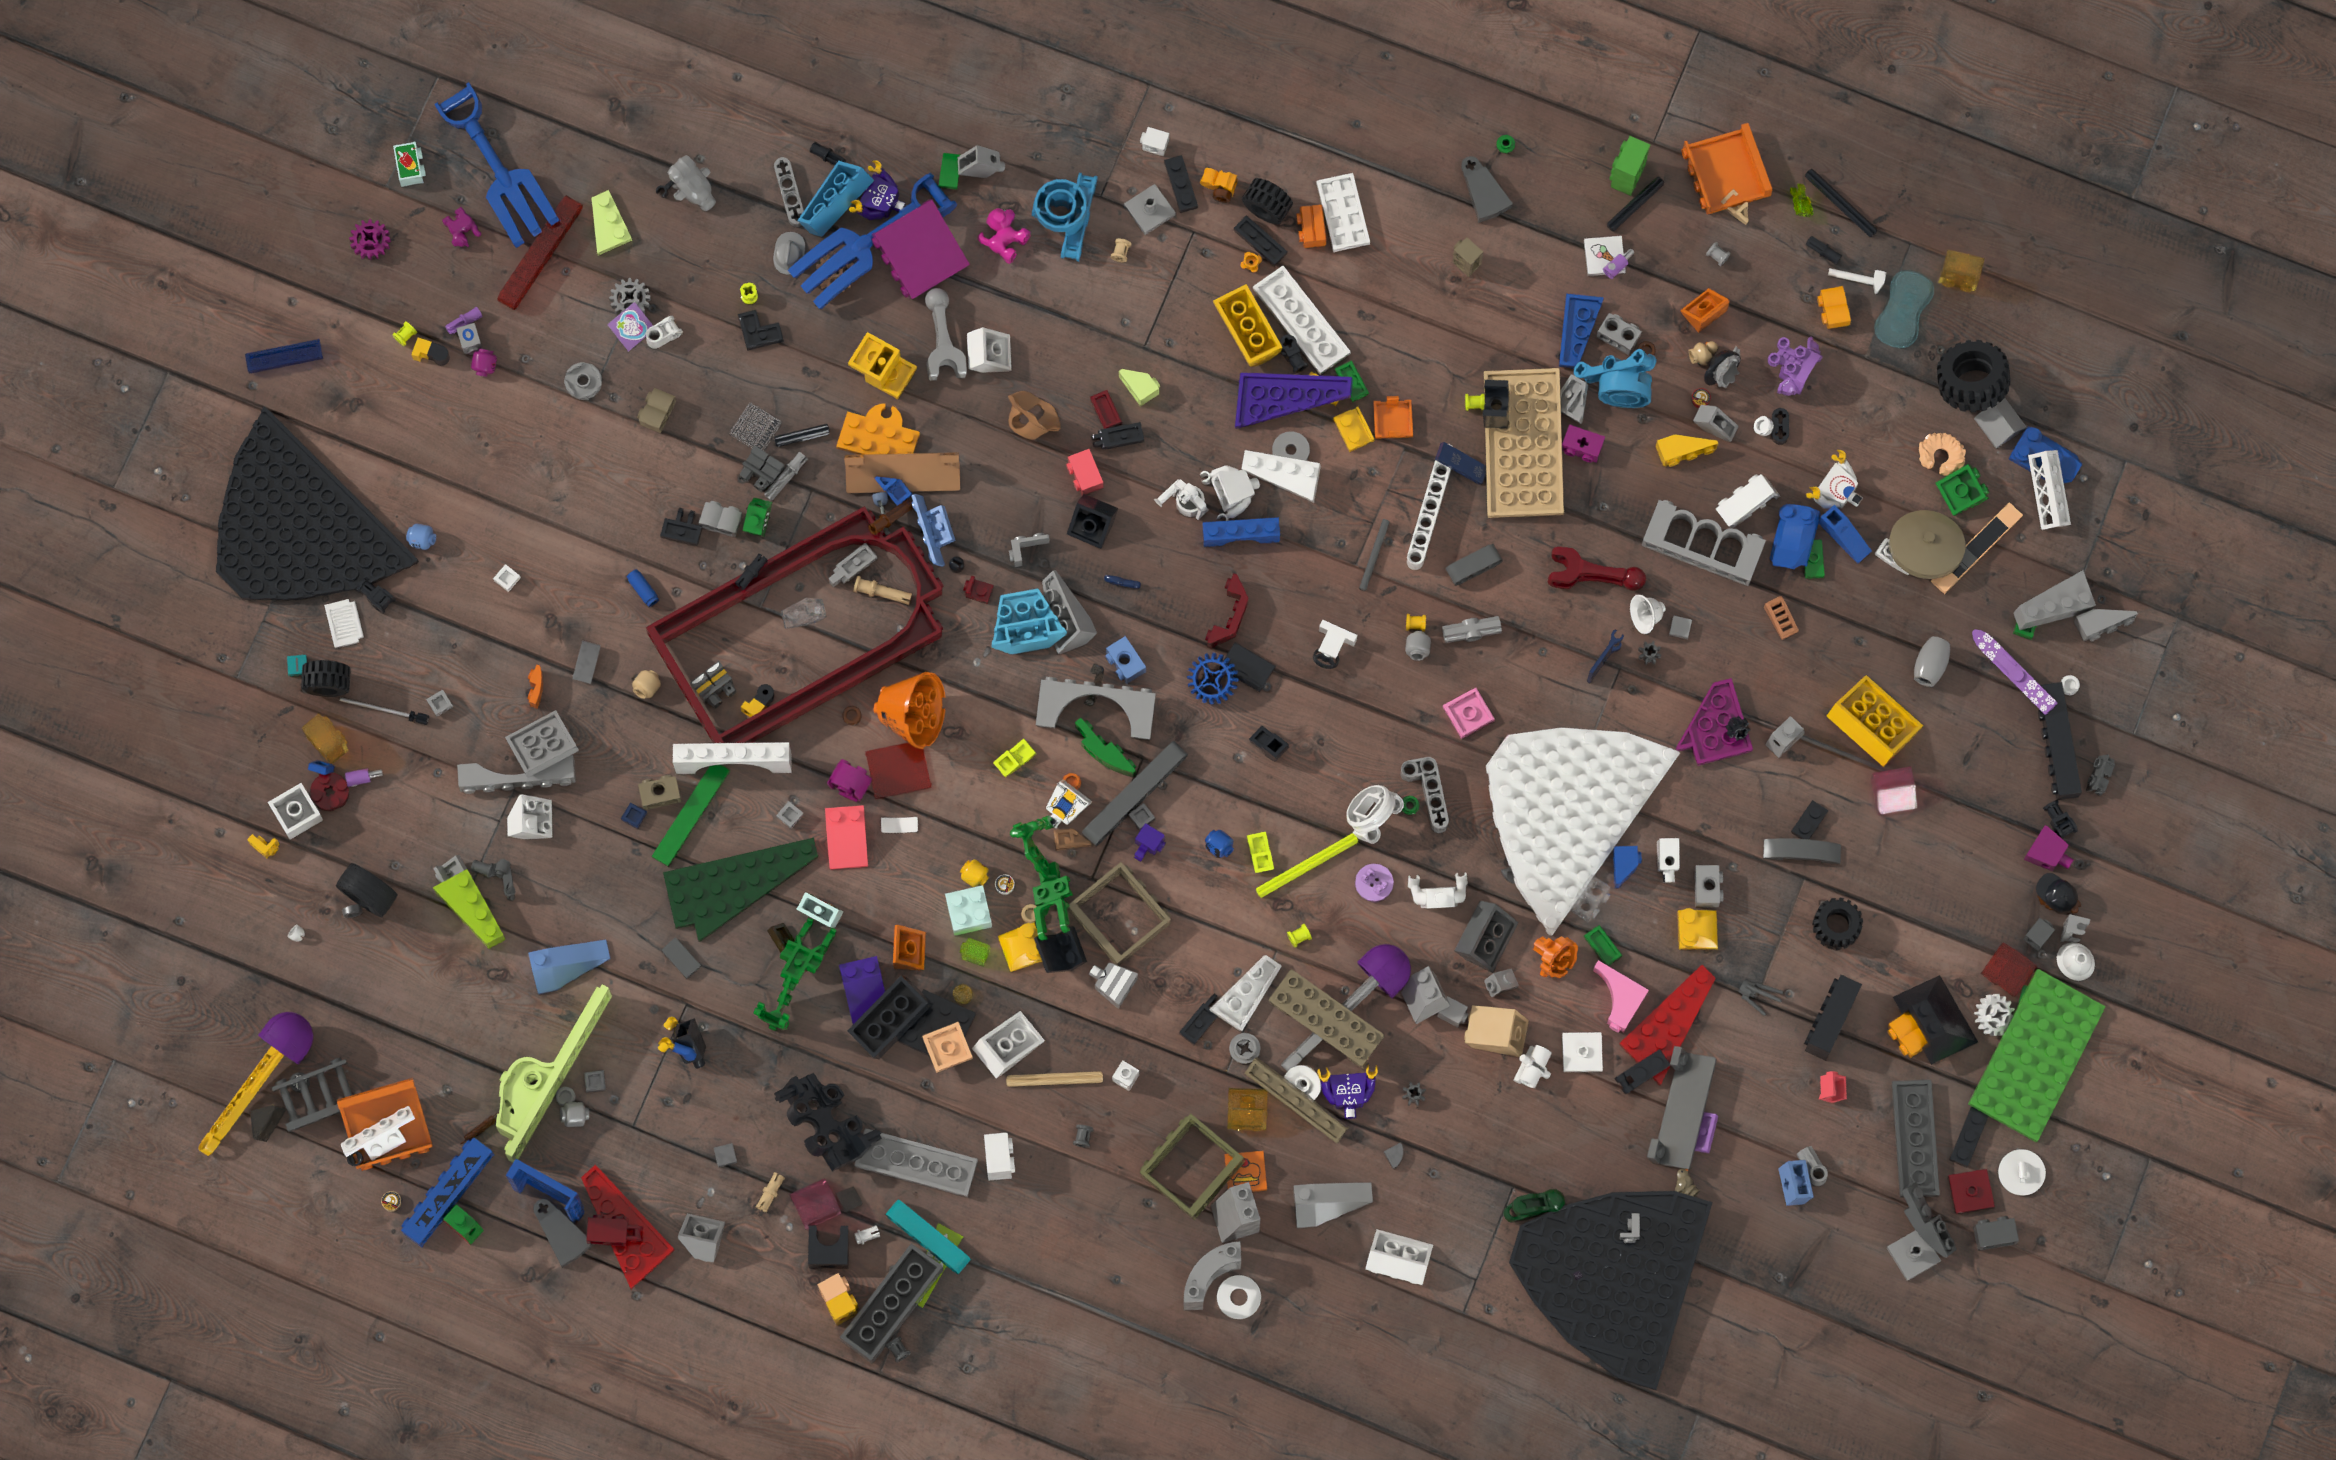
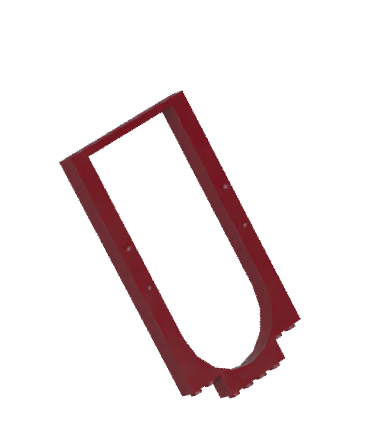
[646,506,944,743]

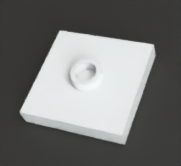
[1562,1032,1603,1072]

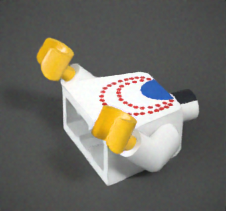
[1806,450,1863,509]

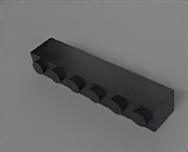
[2038,682,2082,800]

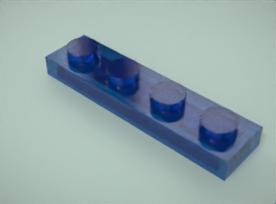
[245,339,323,374]

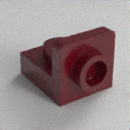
[963,575,994,604]

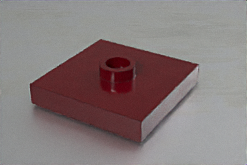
[1948,1169,1995,1214]

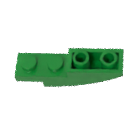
[1075,718,1136,777]

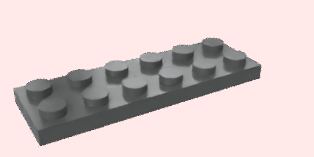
[1892,1080,1940,1198]

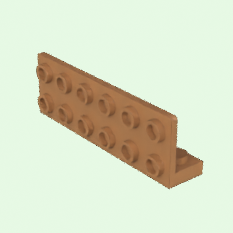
[844,452,960,493]

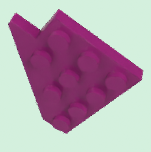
[1675,678,1753,766]

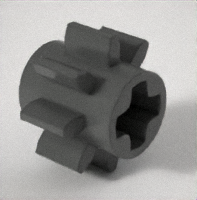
[1638,641,1661,665]
[1402,1082,1426,1107]

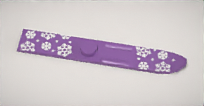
[1972,629,2058,715]

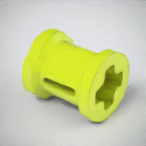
[740,283,758,305]
[392,321,417,346]
[1465,394,1485,411]
[1287,924,1312,948]

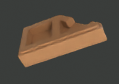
[1054,828,1091,850]

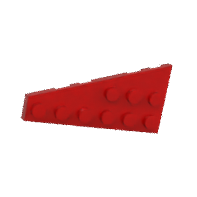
[1619,965,1716,1085]
[581,1165,674,1290]

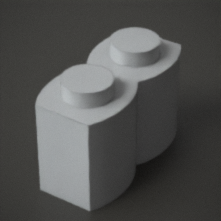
[699,501,742,537]

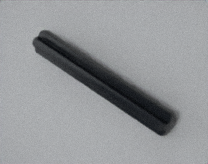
[1607,176,1664,232]

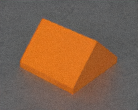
[1680,288,1730,333]
[893,925,926,970]

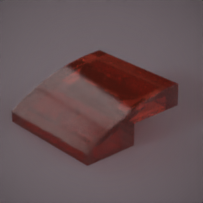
[1981,943,2037,997]

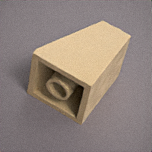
[1464,1005,1529,1057]

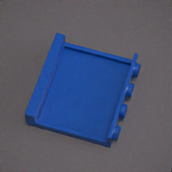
[506,1159,585,1224]

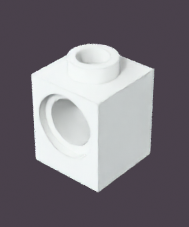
[1140,127,1169,156]
[1112,1061,1139,1091]

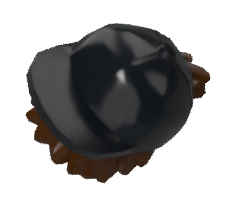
[2036,873,2081,914]

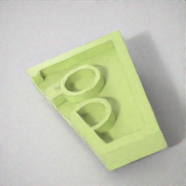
[592,190,632,255]

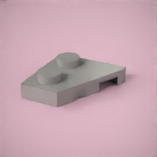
[1560,374,1588,424]

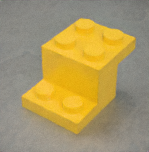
[848,332,917,399]

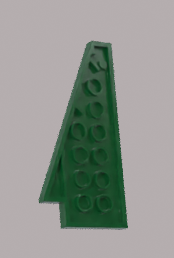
[663,838,818,942]

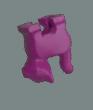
[442,207,481,247]

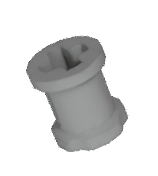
[1706,242,1731,267]

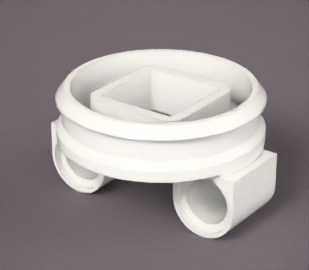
[1347,785,1404,844]

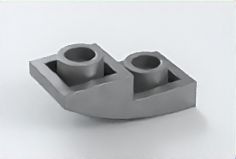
[572,640,601,684]

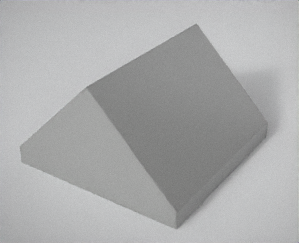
[1974,398,2027,449]

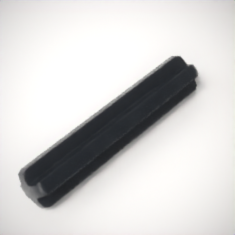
[774,424,830,447]

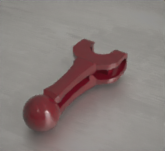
[1548,547,1646,591]

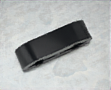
[1771,408,1789,445]

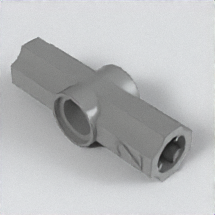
[1442,616,1502,643]

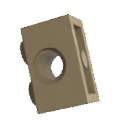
[638,775,682,810]

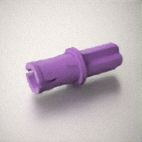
[445,307,482,334]

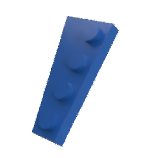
[1559,293,1604,369]

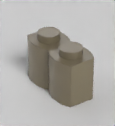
[637,388,676,433]

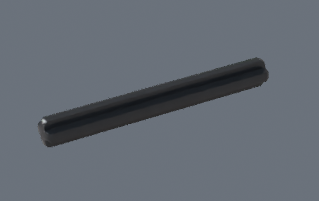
[1805,169,1877,237]

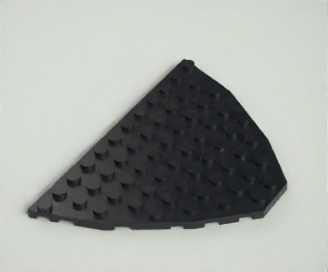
[216,406,419,600]

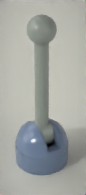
[872,492,891,537]

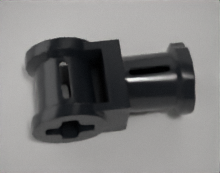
[1280,334,1309,374]
[356,577,396,614]
[2043,800,2078,839]

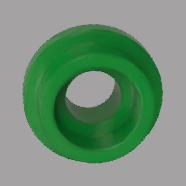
[1496,135,1515,153]
[1402,796,1420,815]

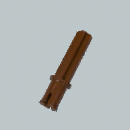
[868,499,913,535]

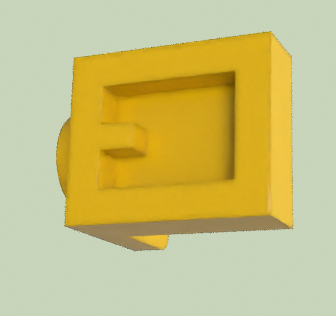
[247,834,279,858]

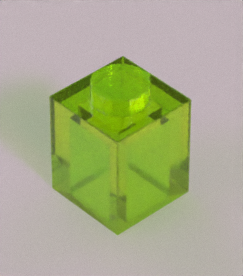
[959,938,990,967]

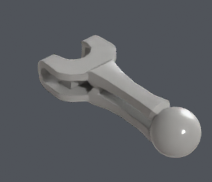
[925,288,967,381]

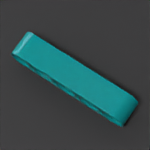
[885,1199,971,1275]

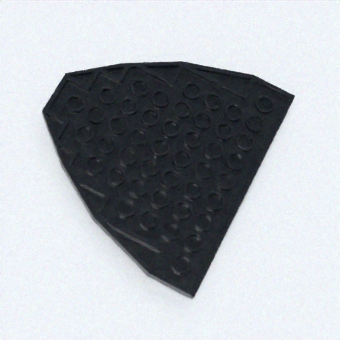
[1509,1191,1713,1390]

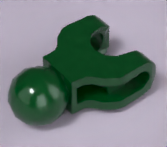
[1503,1189,1565,1223]

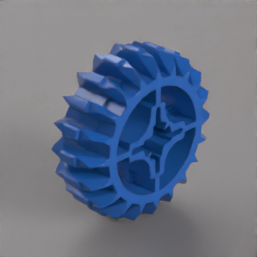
[1187,653,1239,705]

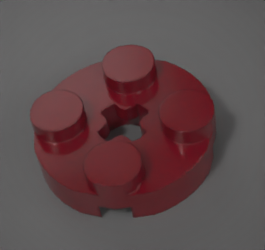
[310,772,350,811]

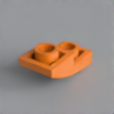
[527,664,543,709]

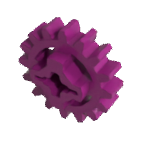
[349,219,391,260]

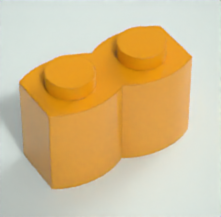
[1817,286,1851,329]
[1887,1012,1928,1058]

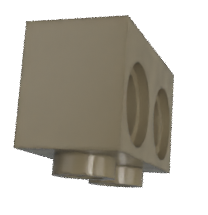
[1452,237,1483,277]

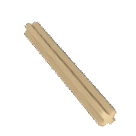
[1006,1071,1103,1087]

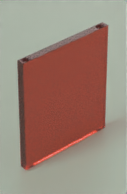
[865,743,932,800]

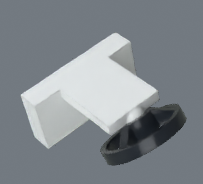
[1313,620,1357,669]

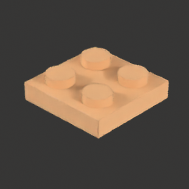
[922,1022,973,1073]

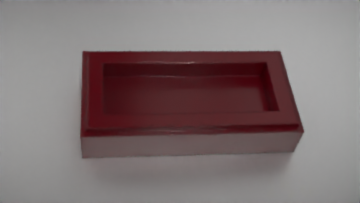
[1090,390,1122,429]

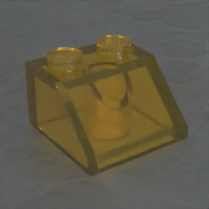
[1227,1088,1268,1131]

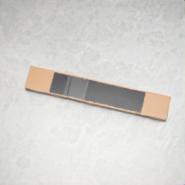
[1931,503,2023,594]

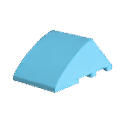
[991,589,1067,655]

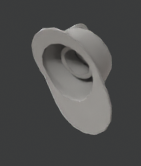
[773,232,805,275]

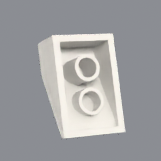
[972,1011,1045,1079]

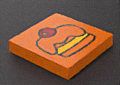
[1224,1151,1267,1192]

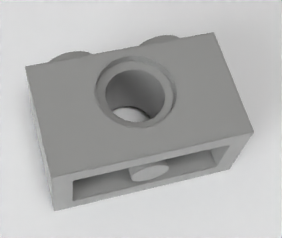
[1694,865,1723,907]

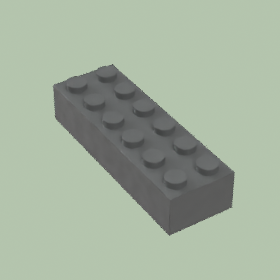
[840,1243,943,1364]

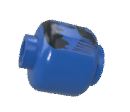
[1205,830,1234,858]

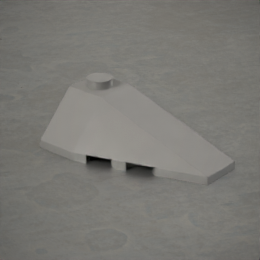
[1042,570,1097,654]
[1293,1182,1373,1228]

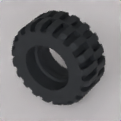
[1937,340,2011,413]

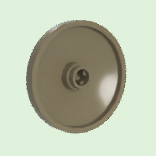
[1889,510,1966,579]

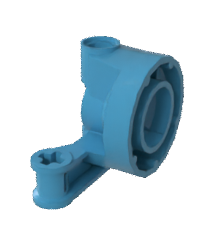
[1032,172,1098,262]
[1574,349,1656,408]

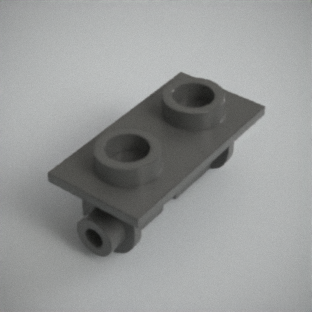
[2086,754,2115,796]

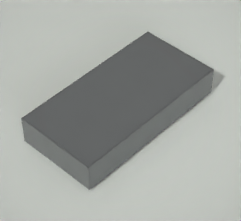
[661,937,701,979]

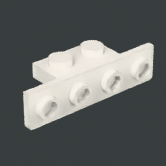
[340,1106,415,1161]

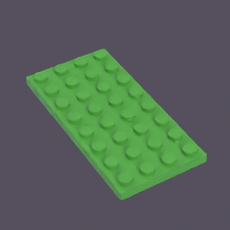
[1968,969,2106,1142]

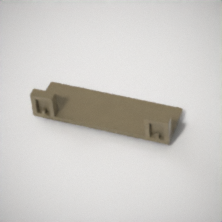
[1269,970,1384,1071]

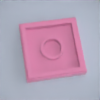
[1443,688,1495,739]

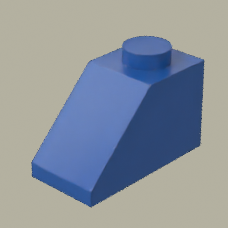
[1613,846,1642,888]

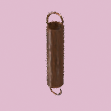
[460,1113,498,1145]

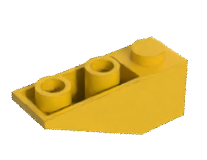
[1656,435,1718,467]

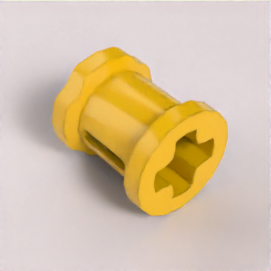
[1406,614,1426,632]

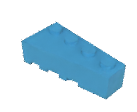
[797,161,874,237]

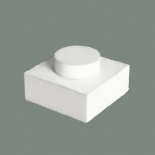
[493,564,521,592]

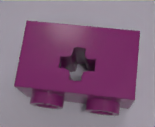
[1562,424,1605,463]

